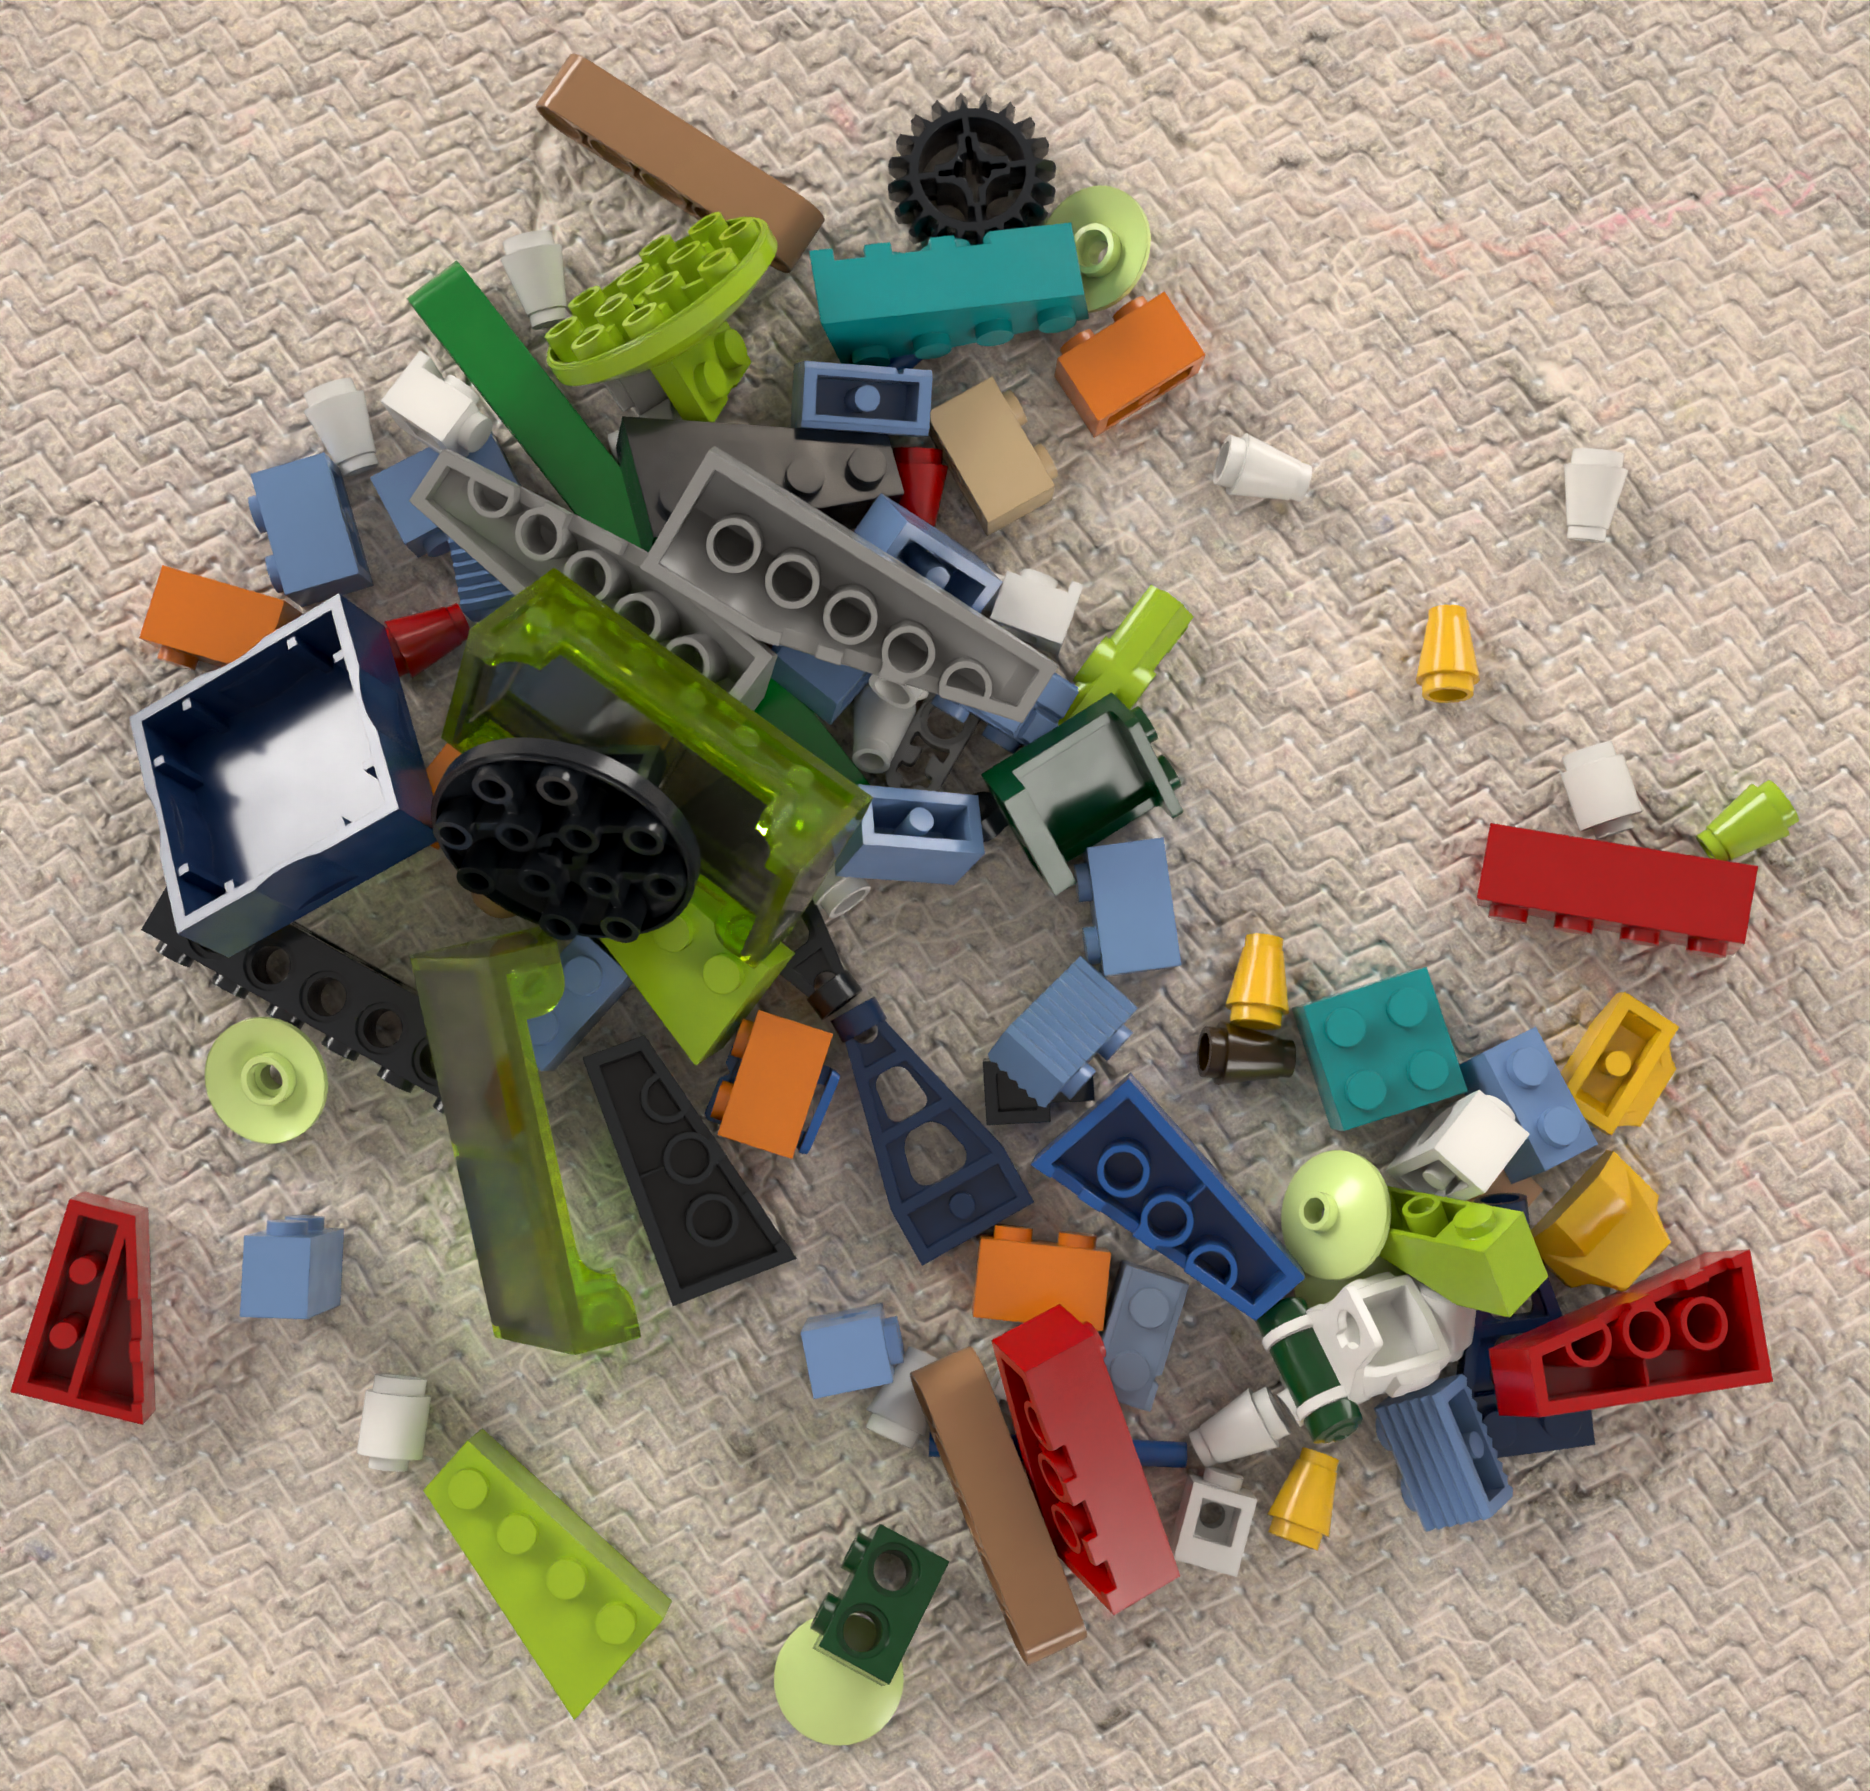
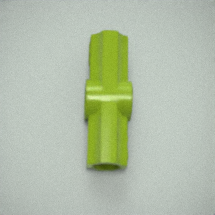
[1058,585,1194,726]

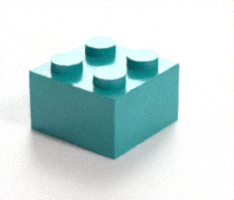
[1291,967,1468,1131]

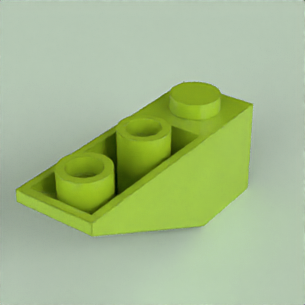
[1379,1186,1548,1318]

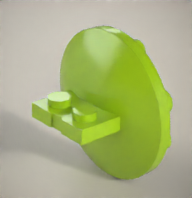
[544,212,778,422]

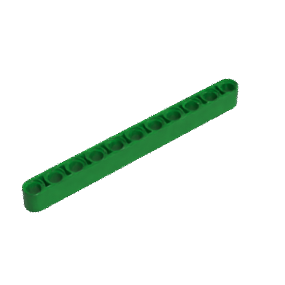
[406,260,870,835]

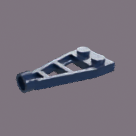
[830,996,1034,1266]
[1456,1193,1595,1458]

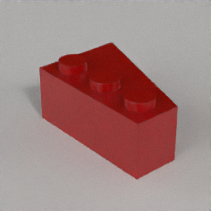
[10,1191,156,1425]

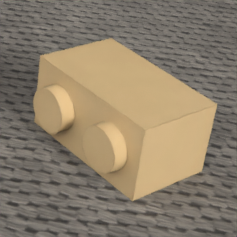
[928,377,1058,536]

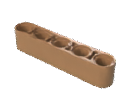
[536,53,825,274]
[910,1346,1087,1666]

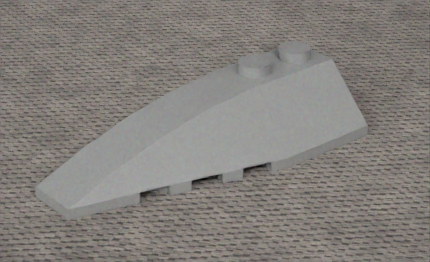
[640,446,1058,723]
[409,449,778,757]

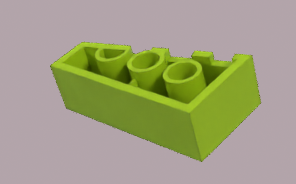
[600,874,795,1066]
[423,1428,672,1720]

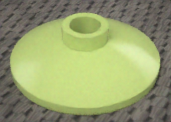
[1045,185,1151,313]
[205,1017,328,1144]
[1281,1150,1391,1281]

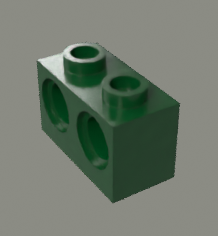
[810,1524,950,1686]

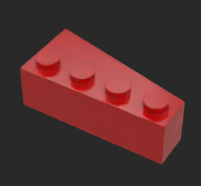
[1477,823,1758,958]
[1489,1249,1773,1417]
[991,1304,1180,1616]

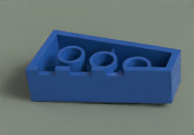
[1031,1072,1305,1321]

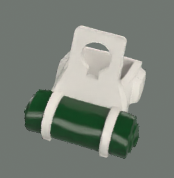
[1255,1272,1452,1444]

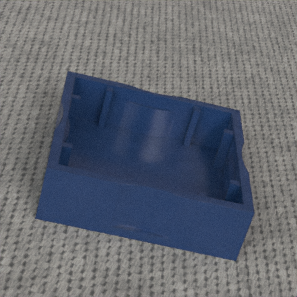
[129,593,437,958]

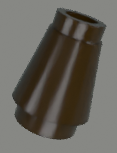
[1197,1021,1296,1085]

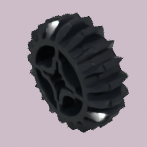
[888,93,1056,246]

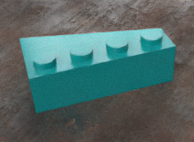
[809,223,1089,367]

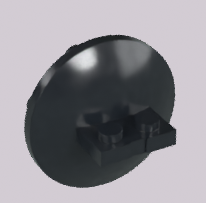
[431,737,701,943]

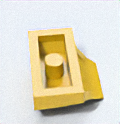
[1560,992,1679,1136]
[1531,1150,1671,1292]

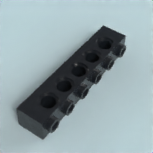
[141,886,525,1124]

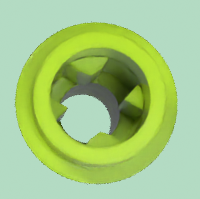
[1696,780,1799,861]

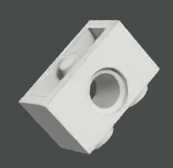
[1385,1090,1530,1201]

